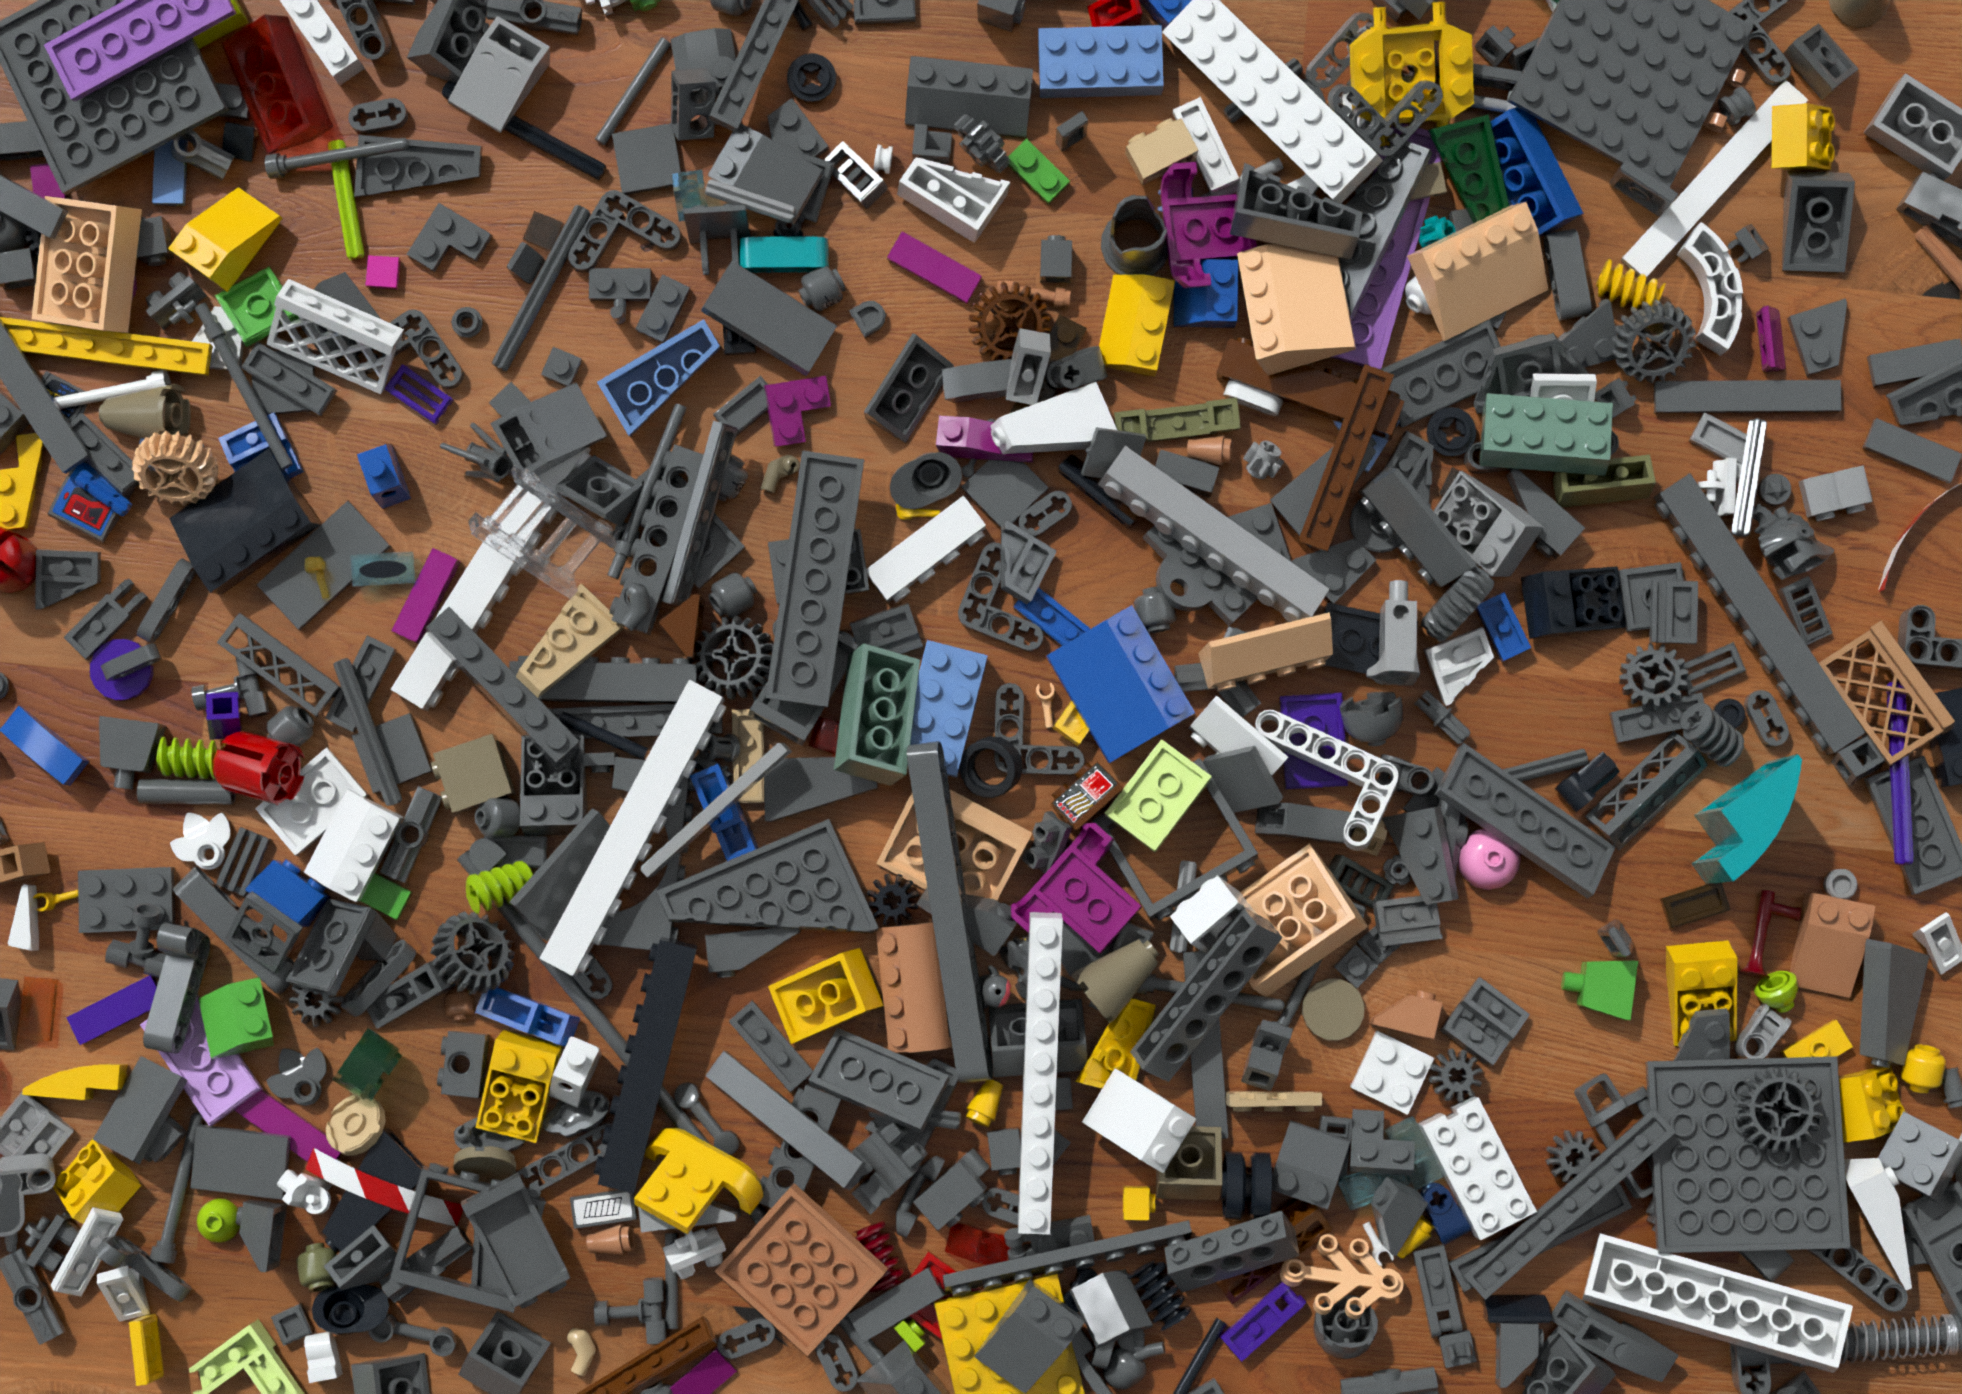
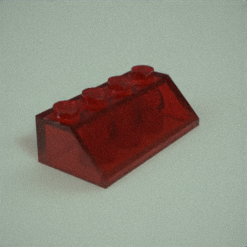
[221,14,333,154]

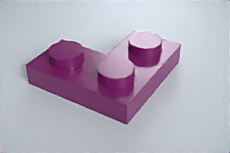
[764,376,831,447]

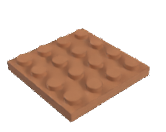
[715,1183,888,1356]

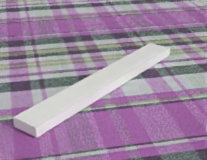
[1621,80,1808,277]

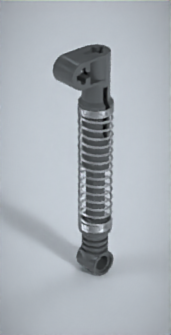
[1730,1314,1962,1394]

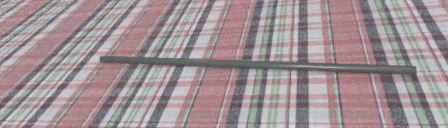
[457,850,885,1366]

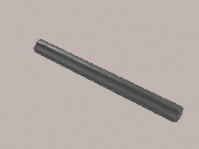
[492,205,590,371]

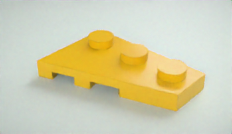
[1075,998,1156,1088]

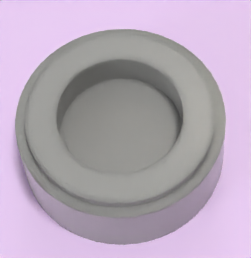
[1823,869,1857,899]

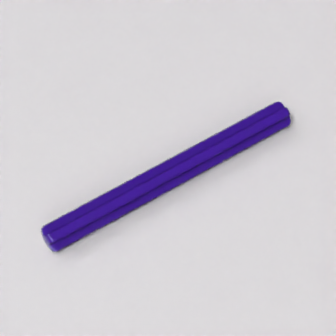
[1887,682,1913,866]

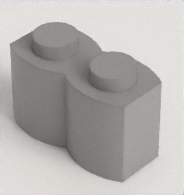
[1798,465,1873,522]

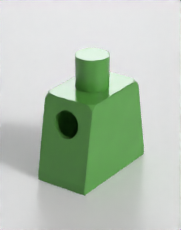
[1561,960,1638,1020]

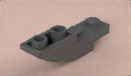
[1551,1290,1679,1382]

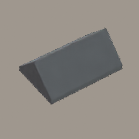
[864,334,954,443]

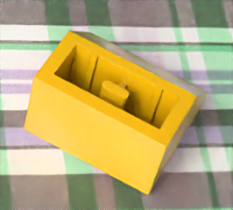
[1772,103,1835,170]
[1839,1066,1905,1143]
[53,1139,141,1224]

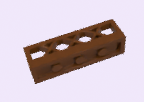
[1216,1198,1333,1304]

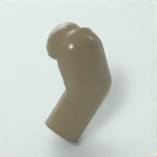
[760,455,800,494]

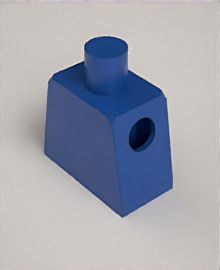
[357,444,411,509]

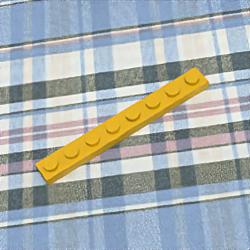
[0,317,213,376]

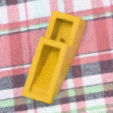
[22,1064,128,1100]

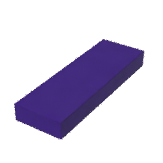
[66,975,158,1045]

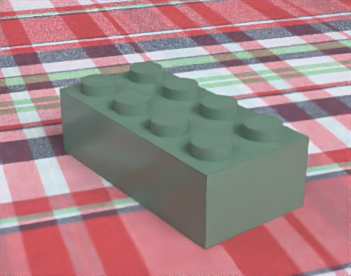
[1480,393,1613,476]
[834,643,920,786]

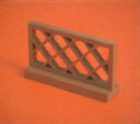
[1819,621,1955,766]

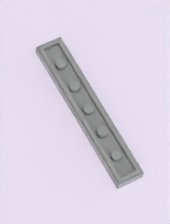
[640,743,792,877]

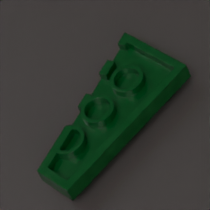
[1428,115,1509,223]

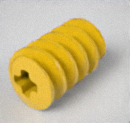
[1596,259,1666,310]

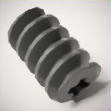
[1680,703,1744,767]

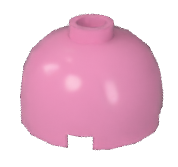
[1458,829,1521,890]

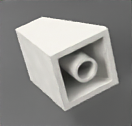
[1082,1068,1196,1173]

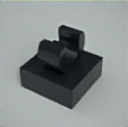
[723,325,756,356]

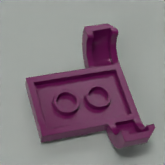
[1161,162,1257,288]
[1011,823,1142,953]

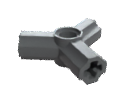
[1174,626,1261,718]

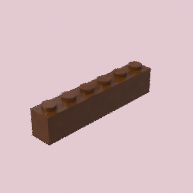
[1216,337,1405,441]

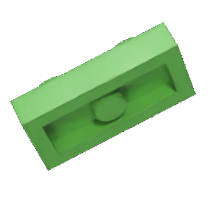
[1008,138,1070,205]

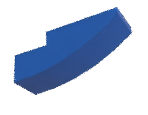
[0,706,90,786]
[690,764,759,861]
[475,987,580,1046]

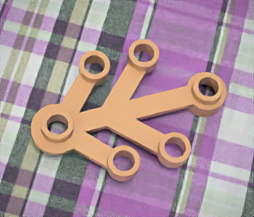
[1280,1234,1403,1319]

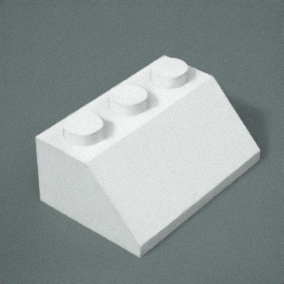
[1188,696,1288,776]
[304,789,404,902]

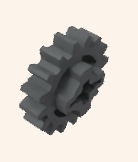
[954,114,1010,173]
[1619,643,1688,711]

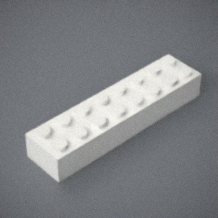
[1162,0,1383,203]
[1582,1233,1853,1373]

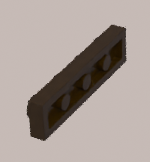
[1009,314,1087,414]

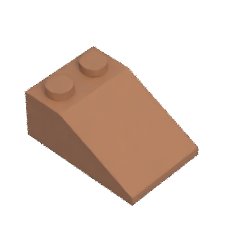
[1790,893,1876,998]

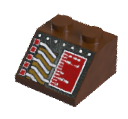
[1051,762,1123,832]

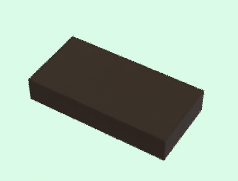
[1660,883,1731,928]

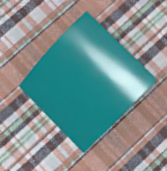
[1692,754,1802,884]

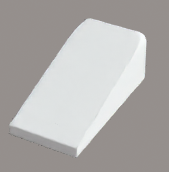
[8,884,39,951]

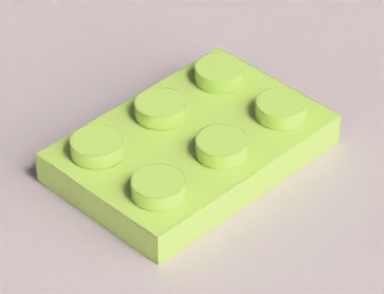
[1105,739,1212,852]

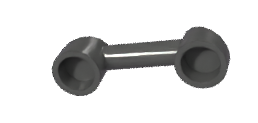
[674,1082,740,1155]
[896,1155,945,1239]
[369,1314,457,1357]

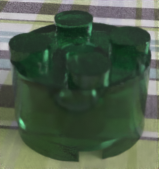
[332,1028,402,1101]

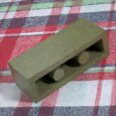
[1552,455,1656,508]

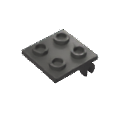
[683,203,751,275]

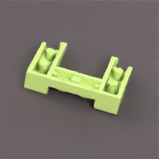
[189,1319,304,1394]

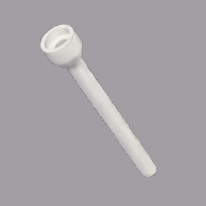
[53,370,171,409]

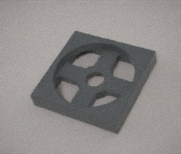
[225,891,303,974]

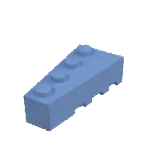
[597,319,721,437]

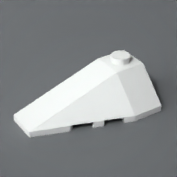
[1844,1158,1912,1291]

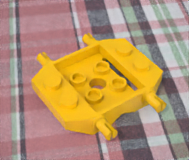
[1349,2,1474,146]

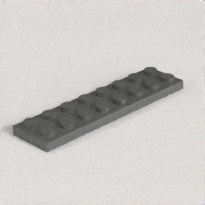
[766,451,865,708]

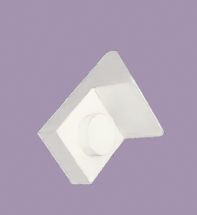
[1912,912,1962,975]
[97,1266,150,1322]

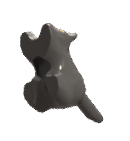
[999,937,1082,999]

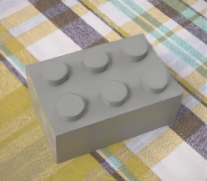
[1864,73,1962,181]

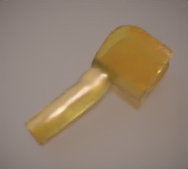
[305,557,330,599]

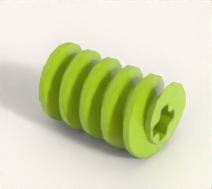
[156,737,224,779]
[466,861,533,914]

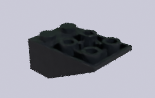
[1521,566,1626,639]

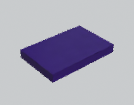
[1279,693,1348,790]

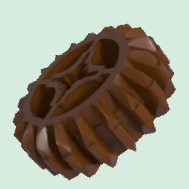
[968,282,1052,361]

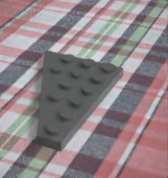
[656,819,878,933]

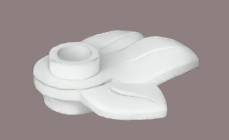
[170,813,231,870]

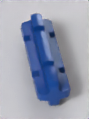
[75,470,132,516]

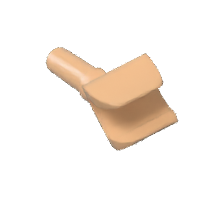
[1036,683,1055,728]

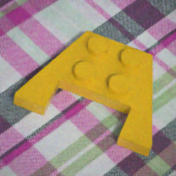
[0,433,44,530]

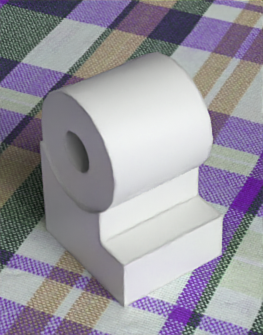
[304,1332,343,1383]

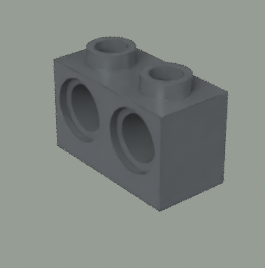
[671,68,720,141]

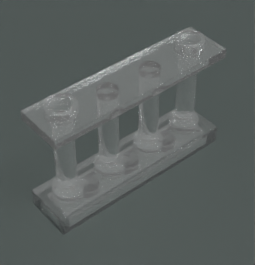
[468,465,617,599]

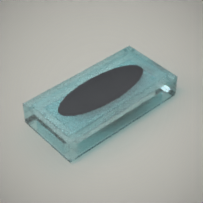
[350,551,415,586]

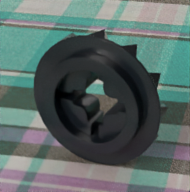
[787,53,836,103]
[1426,407,1476,457]

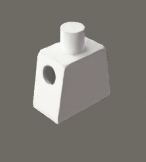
[549,1036,602,1108]

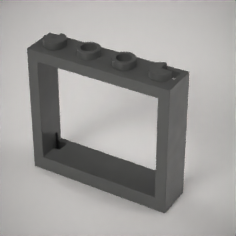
[1092,758,1258,921]
[390,1163,546,1313]

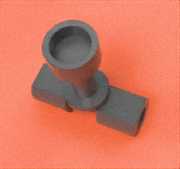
[191,653,270,718]
[105,903,166,978]
[594,1277,667,1344]

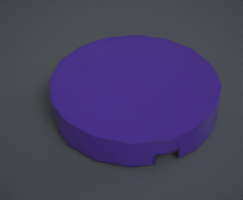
[90,639,154,701]

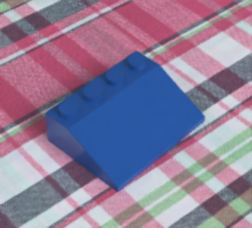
[1046,605,1195,763]

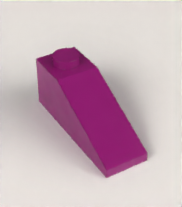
[936,416,1034,462]

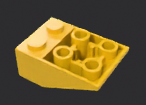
[1666,940,1737,1046]
[475,1030,563,1143]

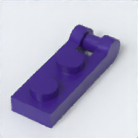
[1220,1280,1306,1362]

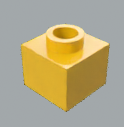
[1123,1186,1155,1220]

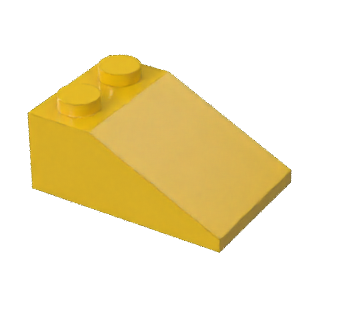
[168,187,283,292]
[768,948,884,1044]

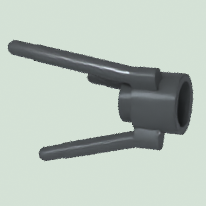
[440,423,511,482]

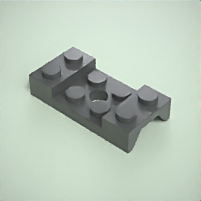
[1901,1181,1962,1321]

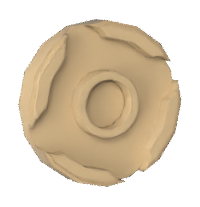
[326,1094,386,1155]

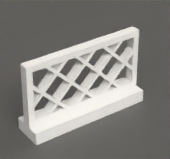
[267,279,404,394]

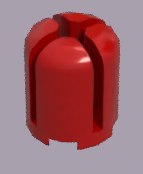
[0,526,38,593]
[213,731,305,805]

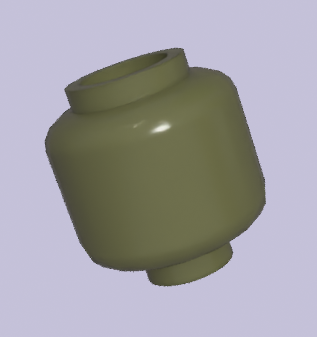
[296,1243,337,1292]

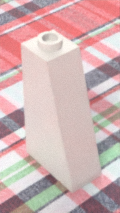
[990,382,1117,454]

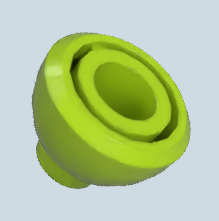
[1754,971,1798,1013]
[197,1199,240,1243]

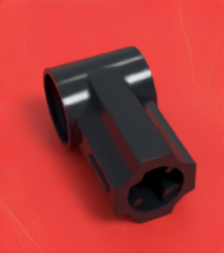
[1554,752,1620,812]

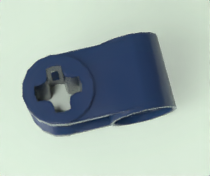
[1420,1182,1472,1246]

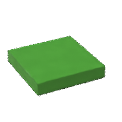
[215,267,299,347]

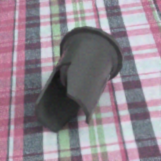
[1101,194,1168,276]

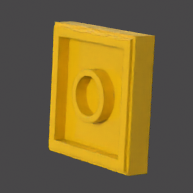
[129,1314,164,1386]

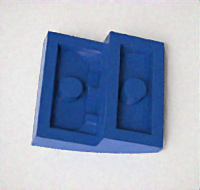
[218,412,304,478]

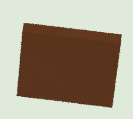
[659,594,705,663]

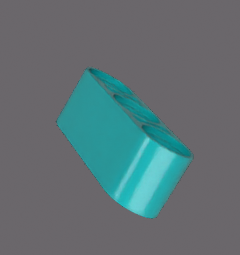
[740,237,829,273]

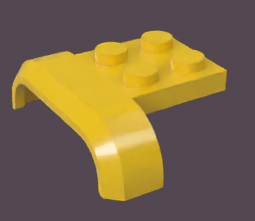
[634,1128,763,1234]

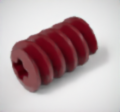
[852,1221,905,1292]

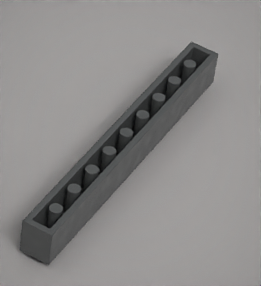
[1653,473,1866,755]

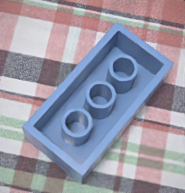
[1038,25,1164,98]
[910,640,988,778]

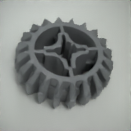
[1611,299,1696,383]
[1421,565,1494,642]
[695,616,773,700]
[430,911,515,995]
[1734,1067,1823,1153]

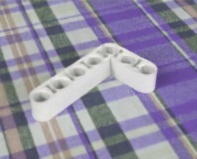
[1255,710,1399,851]

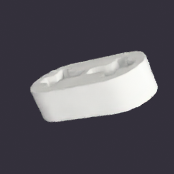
[1223,380,1283,416]

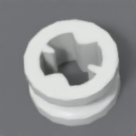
[874,144,893,174]

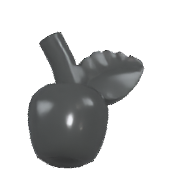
[1103,1331,1166,1391]

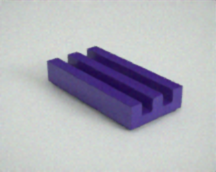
[385,364,454,425]

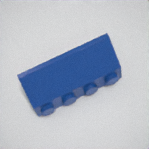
[1490,107,1584,238]

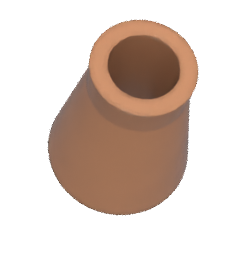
[1187,435,1233,466]
[587,1224,635,1255]

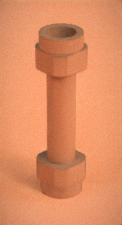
[997,280,1071,308]

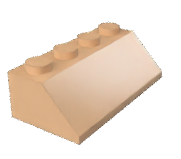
[1198,613,1333,691]

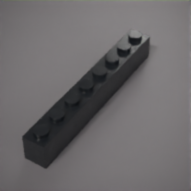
[594,937,697,1193]

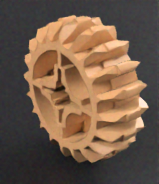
[132,430,218,506]

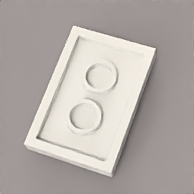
[255,747,369,856]

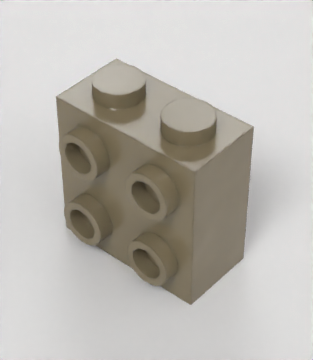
[431,734,516,814]

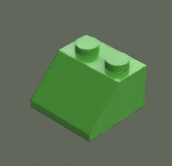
[198,977,274,1060]

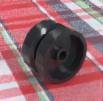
[1220,1151,1272,1221]

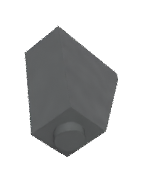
[1255,803,1354,843]

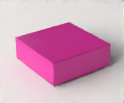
[366,255,401,290]

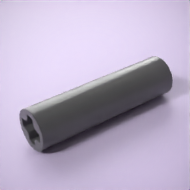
[137,779,236,805]

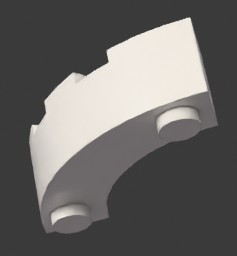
[1677,222,1743,356]

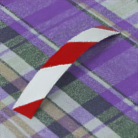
[1879,483,1962,592]
[305,1148,463,1227]

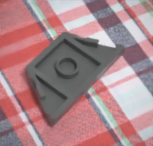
[1473,333,1589,413]

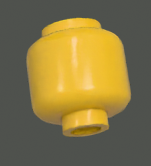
[1901,1044,1946,1093]

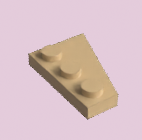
[1225,1091,1322,1112]

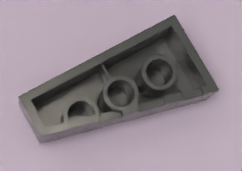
[1230,163,1363,259]

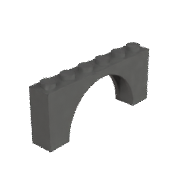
[600,757,695,950]

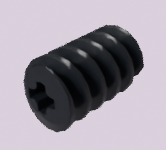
[1127,1260,1191,1332]

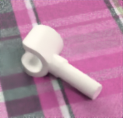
[1363,1222,1394,1266]

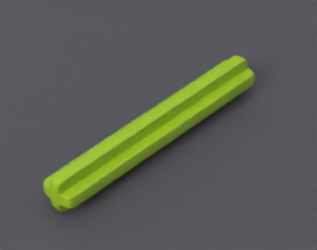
[328,140,364,260]

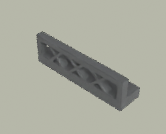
[217,613,341,717]
[1585,731,1708,851]

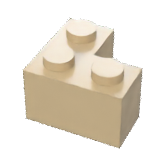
[1125,118,1199,186]

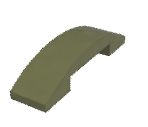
[1114,398,1241,442]

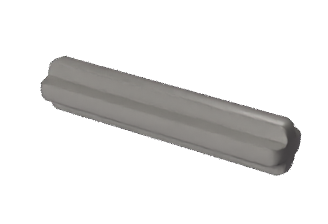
[705,179,796,223]
[1170,860,1197,953]

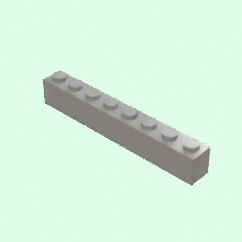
[1098,446,1329,622]

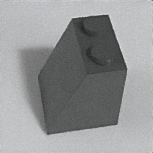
[856,1340,948,1394]

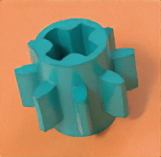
[1418,215,1456,248]

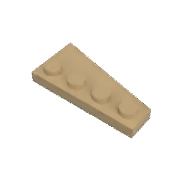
[516,583,624,698]

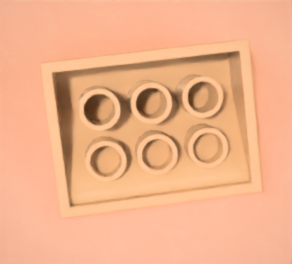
[32,196,142,333]
[1407,202,1548,341]
[1237,244,1356,376]
[876,790,1032,901]
[1240,843,1368,997]

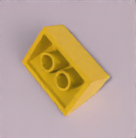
[1099,274,1175,377]

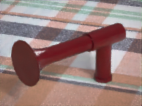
[1737,890,1801,979]

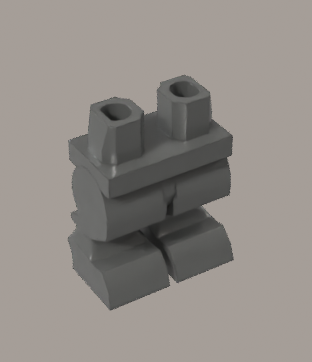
[848,1122,927,1215]

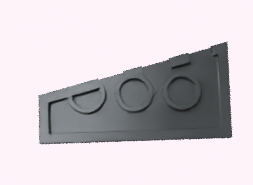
[354,135,483,197]

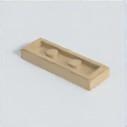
[732,709,765,803]

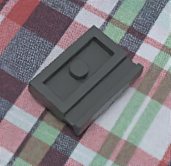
[1649,580,1698,645]
[850,603,923,654]
[1373,896,1443,948]

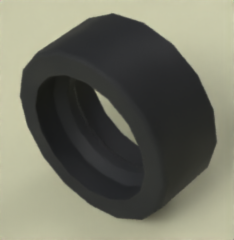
[960,736,1022,798]

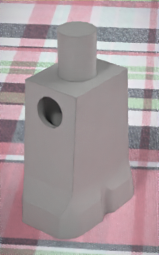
[1366,580,1420,686]

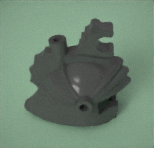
[1753,504,1834,580]

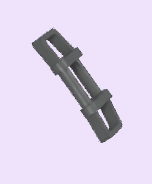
[1574,1073,1653,1199]

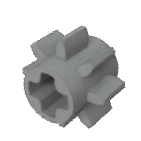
[1243,441,1284,479]

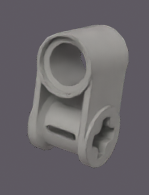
[1734,1003,1792,1059]

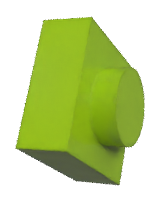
[894,1318,925,1352]

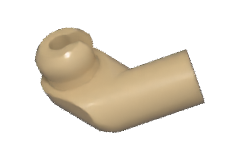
[567,1328,596,1376]

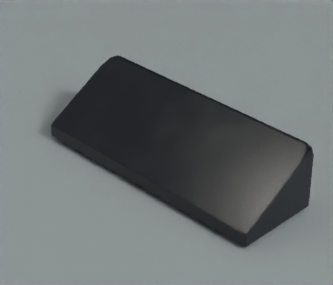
[1058,454,1139,528]

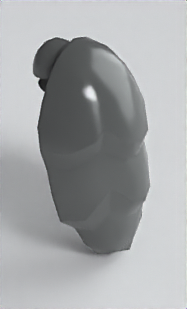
[543,1090,609,1138]
[454,1117,525,1152]

